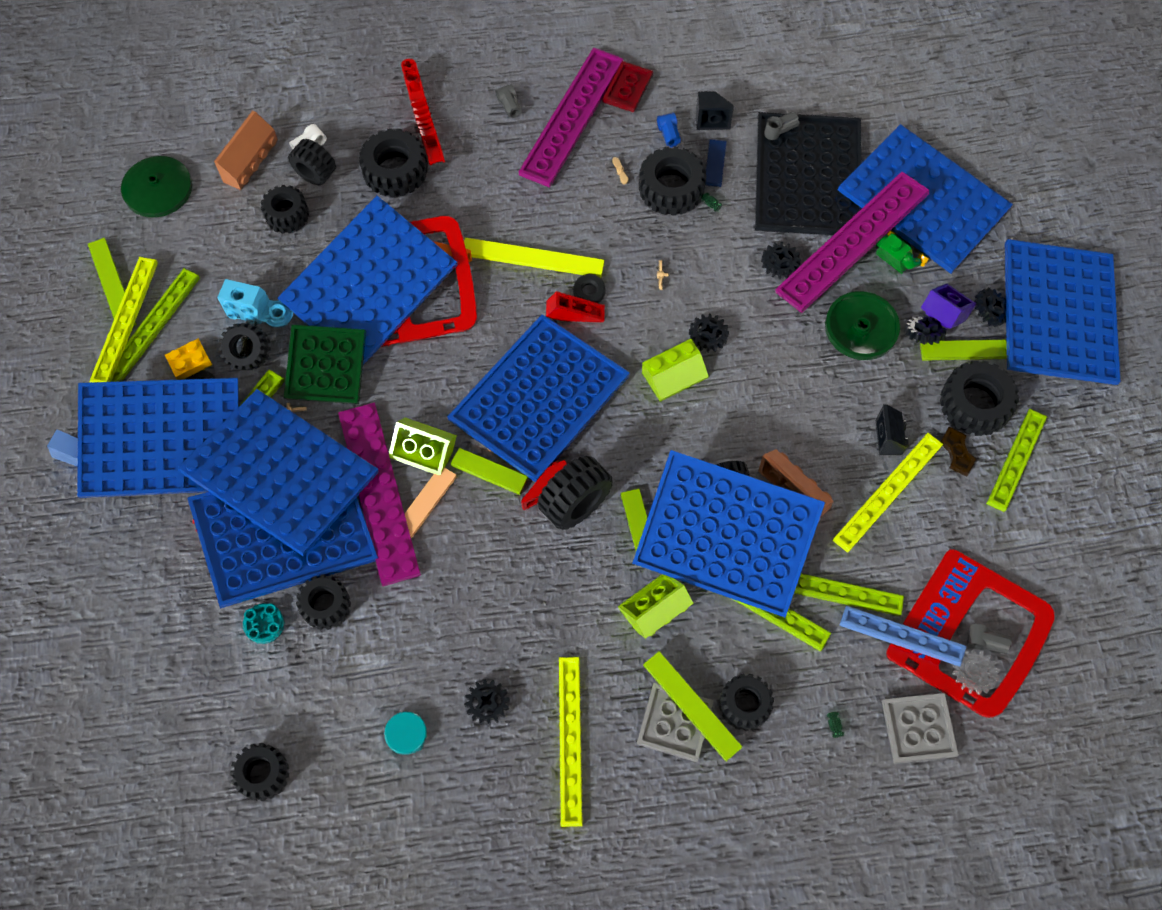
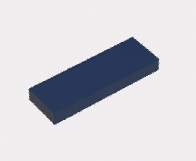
[705,139,727,187]

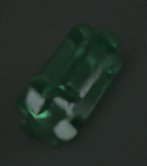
[701,193,722,212]
[826,712,844,738]

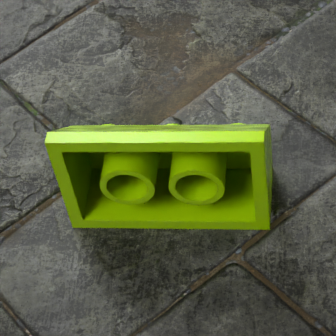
[642,339,709,402]
[389,417,457,475]
[618,574,694,639]

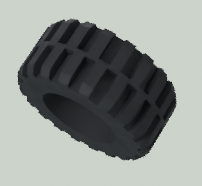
[359,128,428,197]
[639,146,706,216]
[940,360,1019,436]
[538,455,613,530]

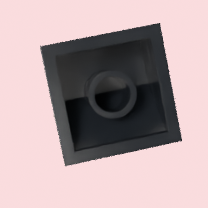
[696,91,734,130]
[875,404,908,455]

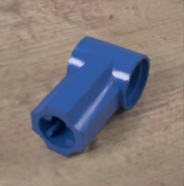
[657,113,681,148]

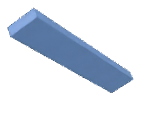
[840,606,966,667]

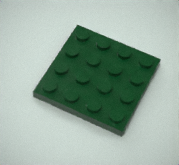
[283,325,366,404]

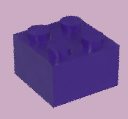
[921,283,976,329]

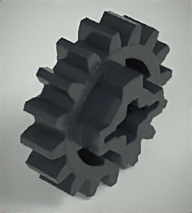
[761,242,801,279]
[974,287,1006,327]
[689,314,729,353]
[905,316,947,345]
[464,679,510,726]

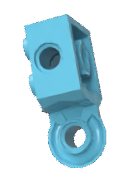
[217,279,293,327]

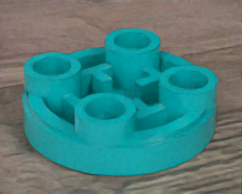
[243,603,284,644]
[384,712,427,755]

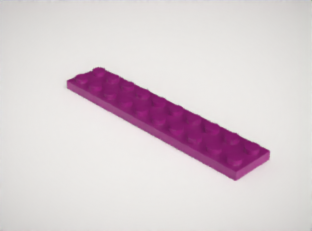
[519,47,623,188]
[775,172,929,313]
[338,402,421,587]

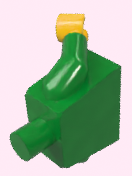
[875,230,929,274]

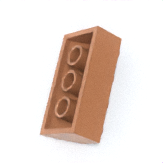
[214,110,278,190]
[758,449,834,518]

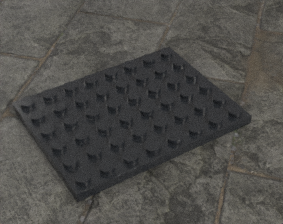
[755,112,862,235]

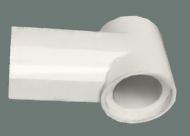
[289,124,326,149]

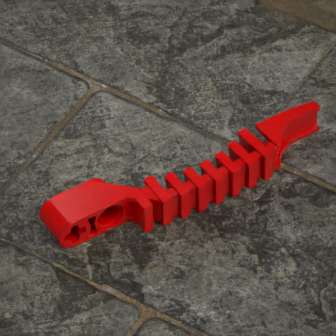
[401,59,445,165]

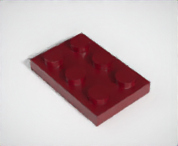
[603,61,653,113]

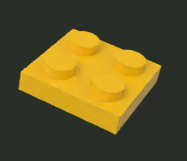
[165,339,212,380]

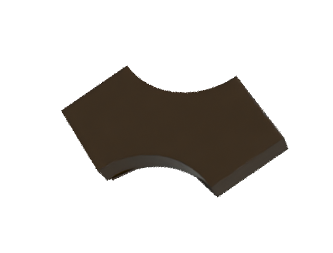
[941,427,976,477]

